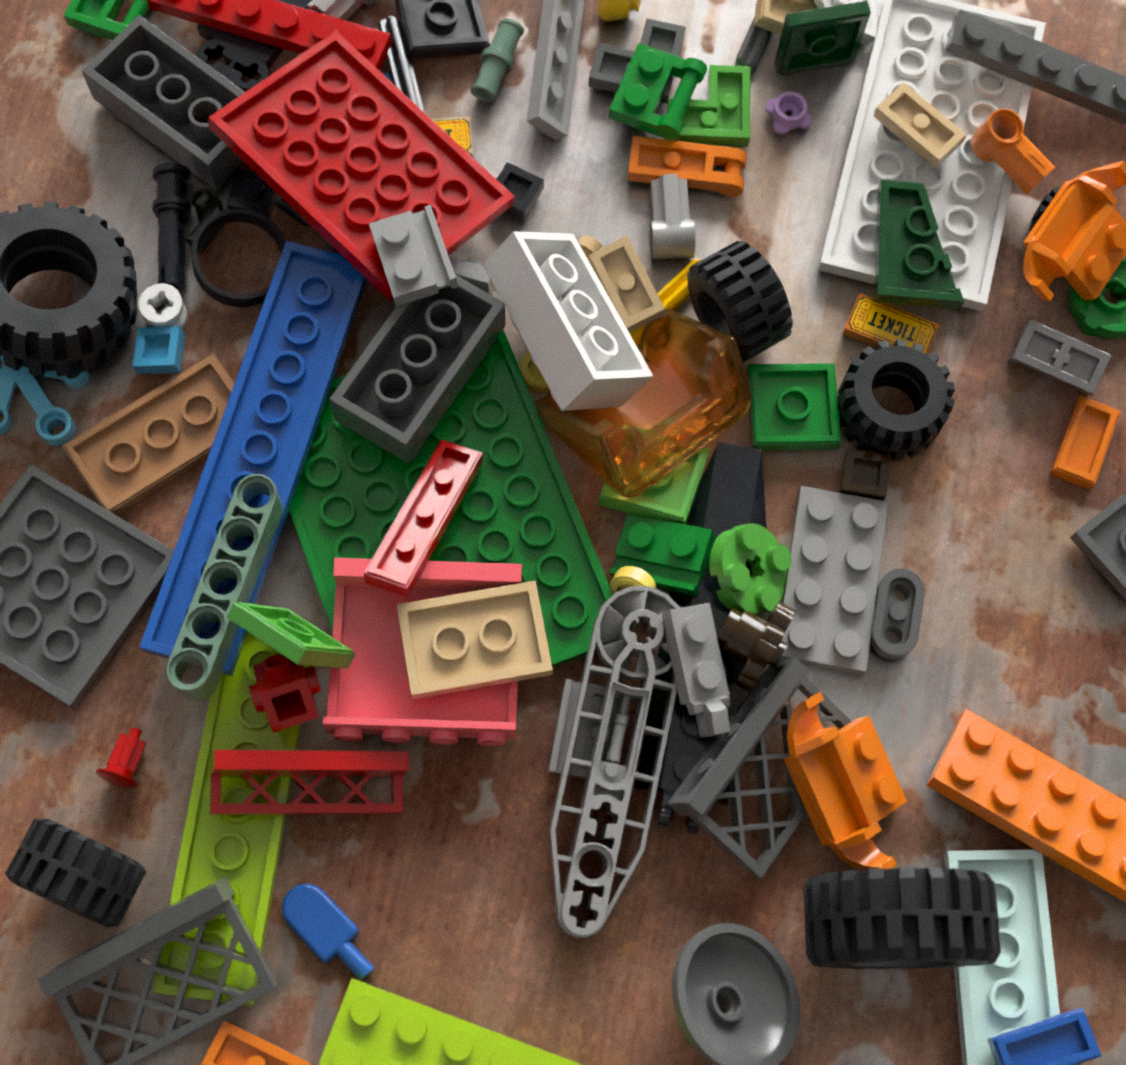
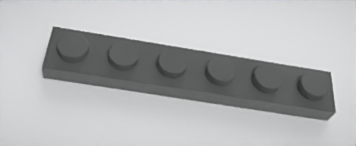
[944,9,1126,125]

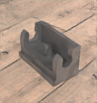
[1008,319,1111,397]

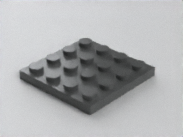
[0,464,174,710]

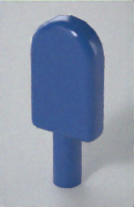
[282,883,375,982]

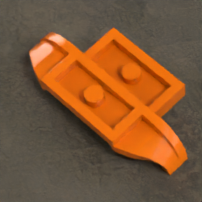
[1023,161,1126,301]
[784,691,907,870]

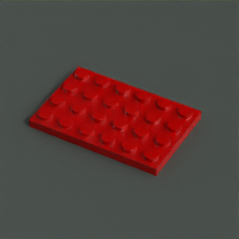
[208,31,515,301]

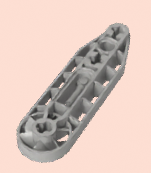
[548,586,680,938]

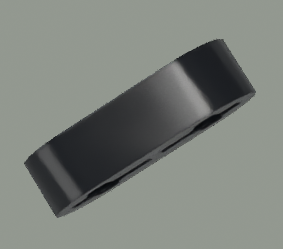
[197,39,270,92]

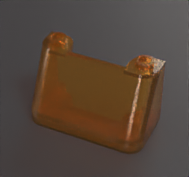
[535,308,751,498]

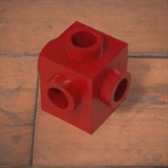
[249,653,322,733]

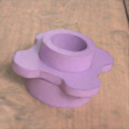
[765,92,812,135]

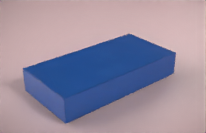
[987,1007,1102,1065]

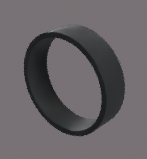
[192,209,286,307]

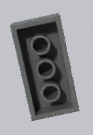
[81,15,245,191]
[329,275,505,464]

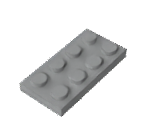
[781,486,888,676]

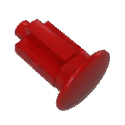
[96,728,146,788]

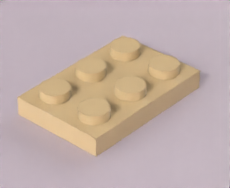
[396,581,553,700]

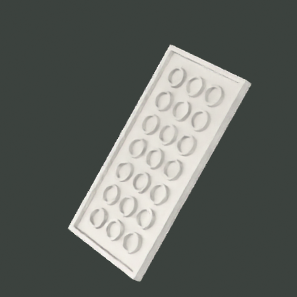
[818,0,1046,312]

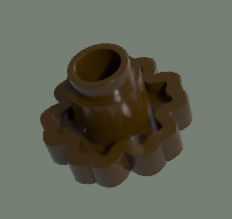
[717,601,796,692]

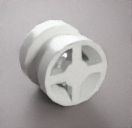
[138,283,188,330]

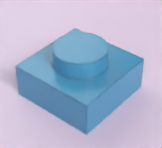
[132,326,186,374]

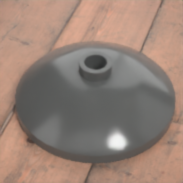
[672,923,801,1065]

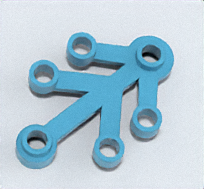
[0,355,89,446]

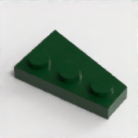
[874,179,964,309]

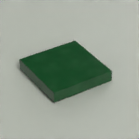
[774,0,871,75]

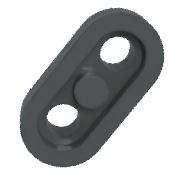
[870,569,925,660]

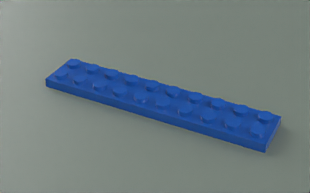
[139,241,368,676]

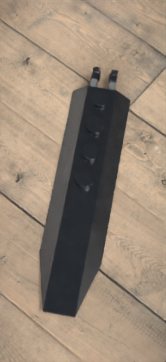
[635,442,767,834]

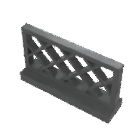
[667,657,852,878]
[37,876,277,1065]

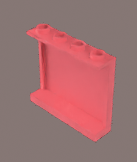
[323,558,522,746]

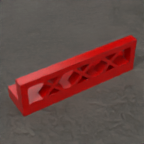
[210,750,409,815]

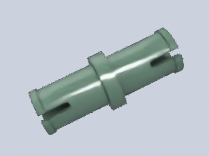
[470,18,524,102]

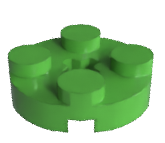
[709,523,792,614]

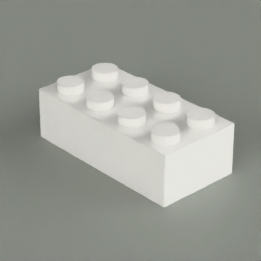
[483,231,653,411]

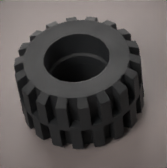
[687,241,793,363]
[837,339,955,461]
[5,818,146,927]

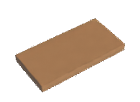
[62,353,234,516]

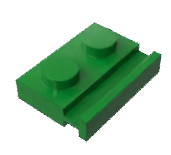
[609,513,716,597]

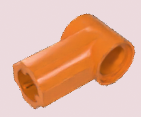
[971,108,1055,194]

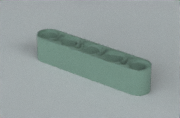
[166,474,283,701]

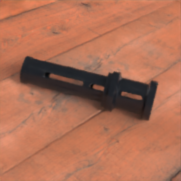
[152,163,191,293]

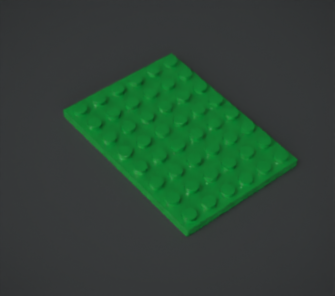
[289,329,616,737]

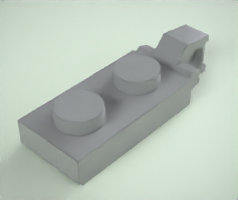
[661,603,730,737]

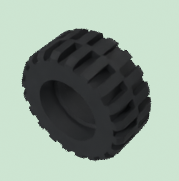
[0,202,137,377]
[803,867,1001,969]

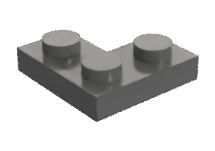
[588,18,686,104]

